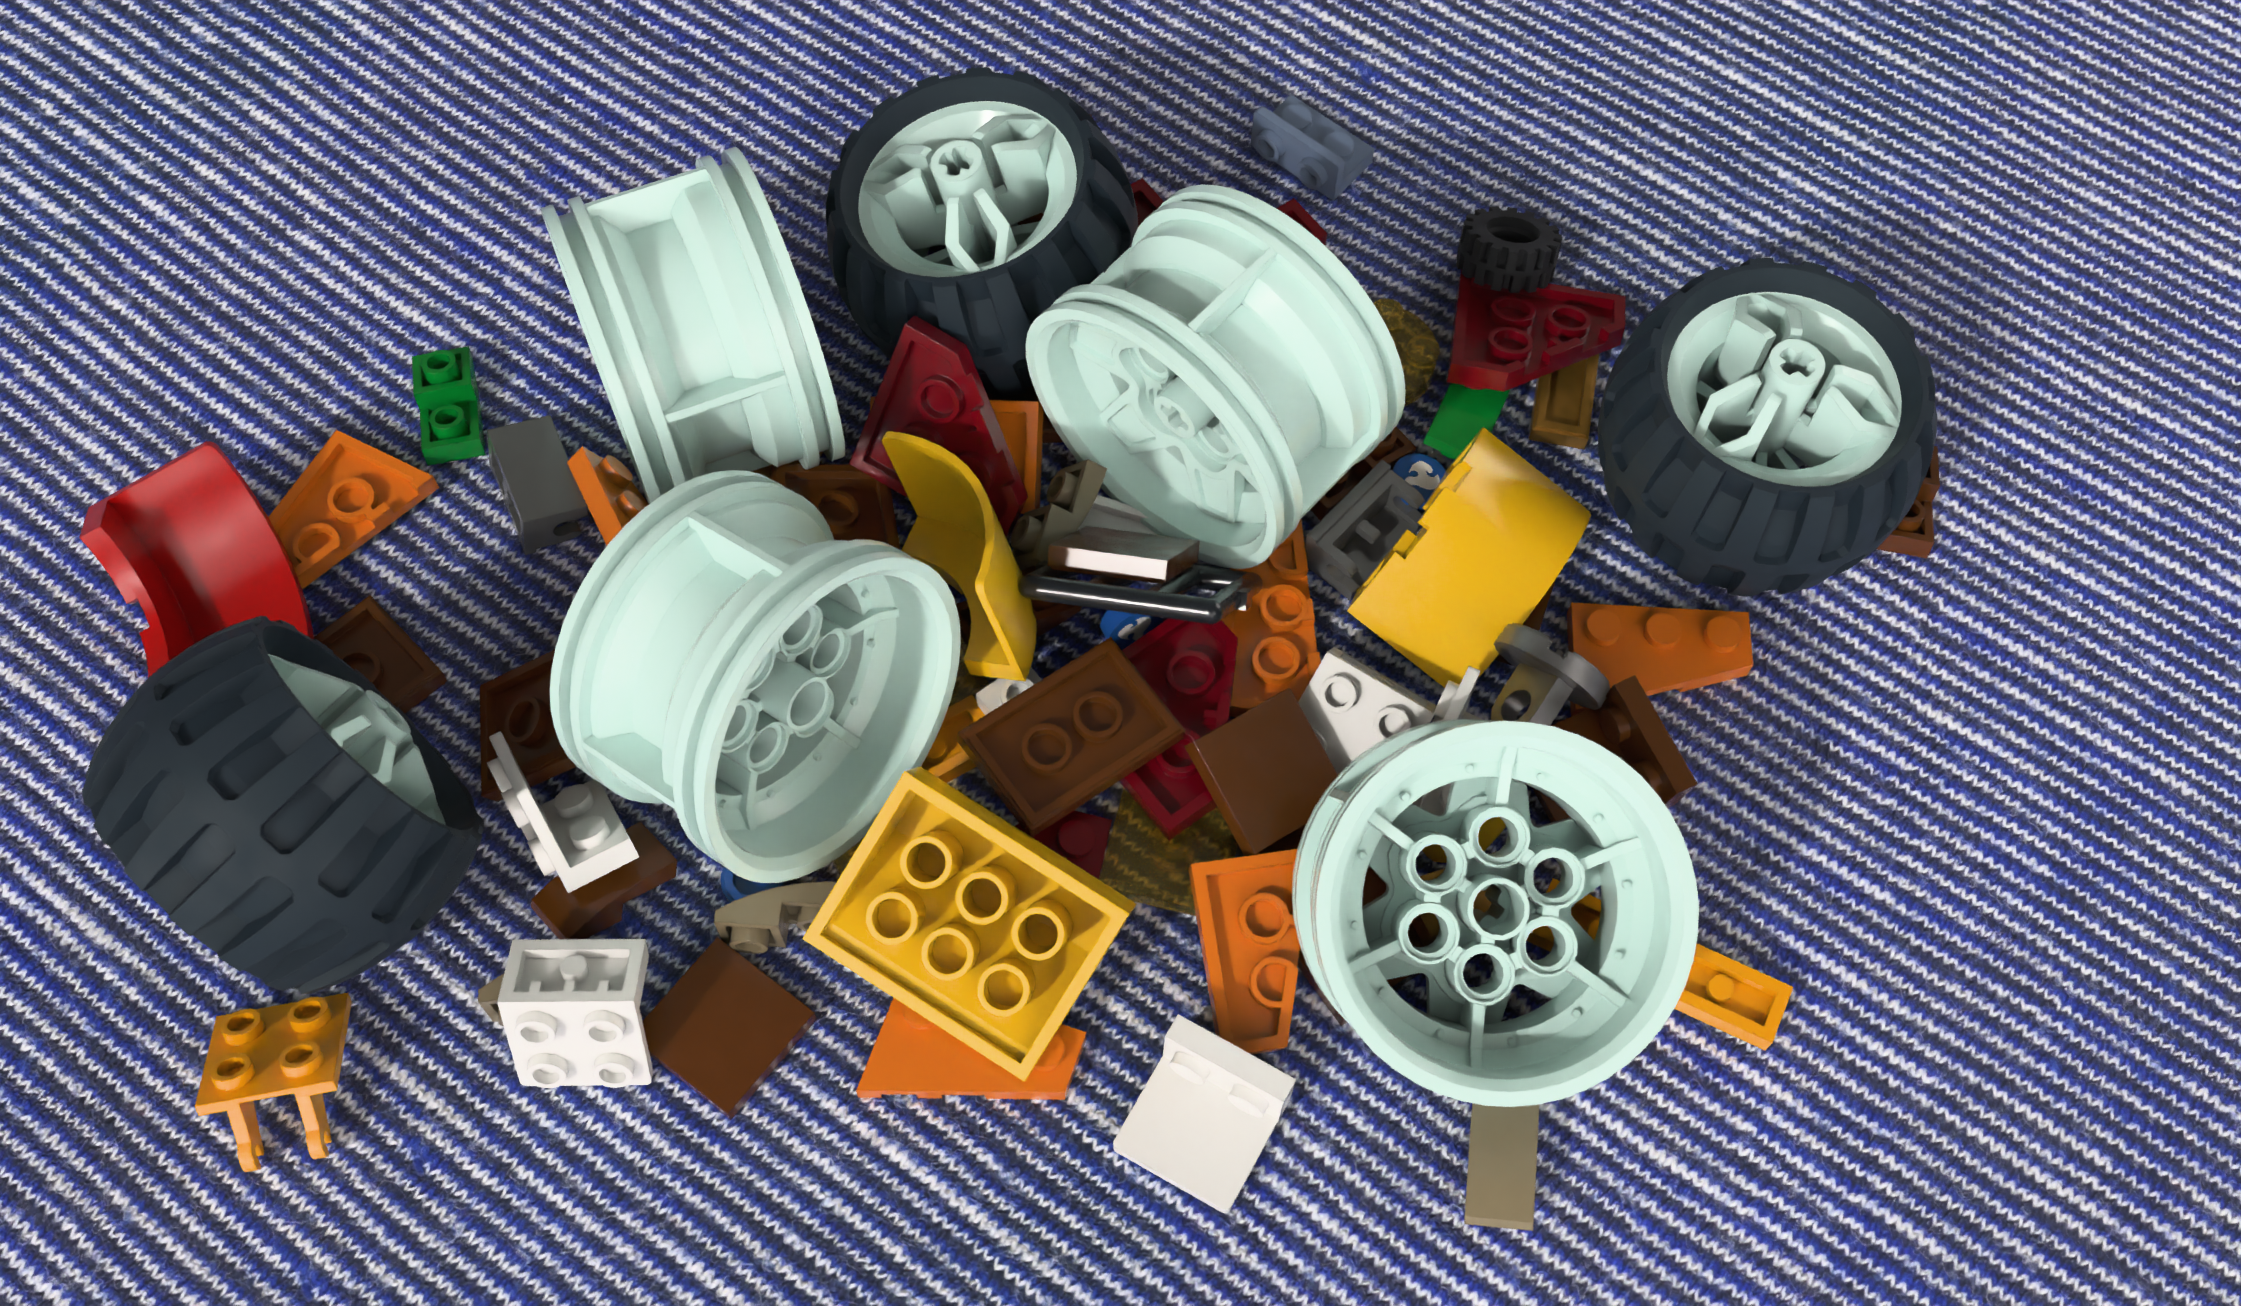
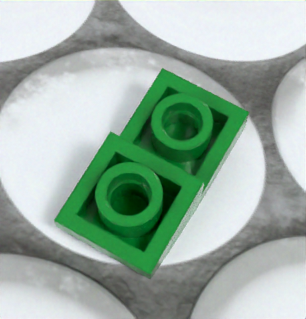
[412,346,486,466]
[1423,383,1510,460]

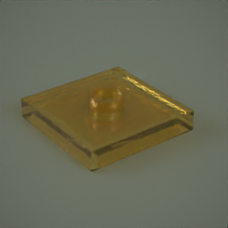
[1099,788,1238,916]

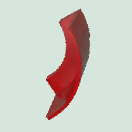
[79,441,314,678]

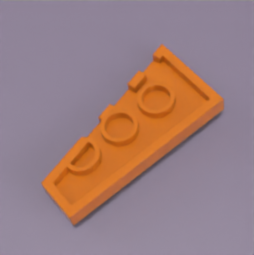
[1222,519,1321,717]

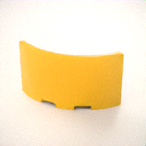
[1347,427,1591,688]
[882,431,1037,682]

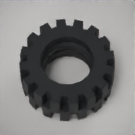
[1456,207,1562,293]

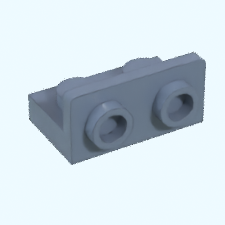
[1250,94,1375,201]

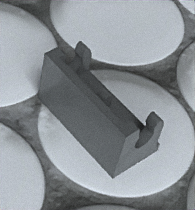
[487,415,588,555]
[1304,460,1425,601]

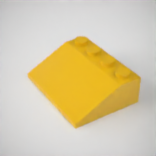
[802,766,1137,1082]

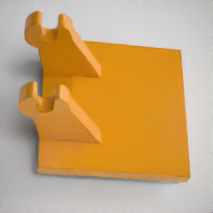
[195,993,352,1172]

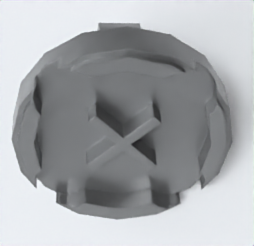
[1491,623,1610,726]

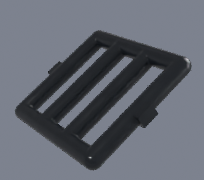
[1018,560,1262,624]

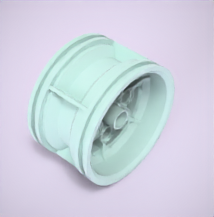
[540,147,845,504]
[1025,184,1406,569]
[550,470,961,883]
[1292,719,1699,1107]

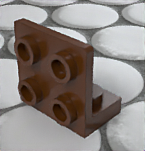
[1531,675,1698,823]

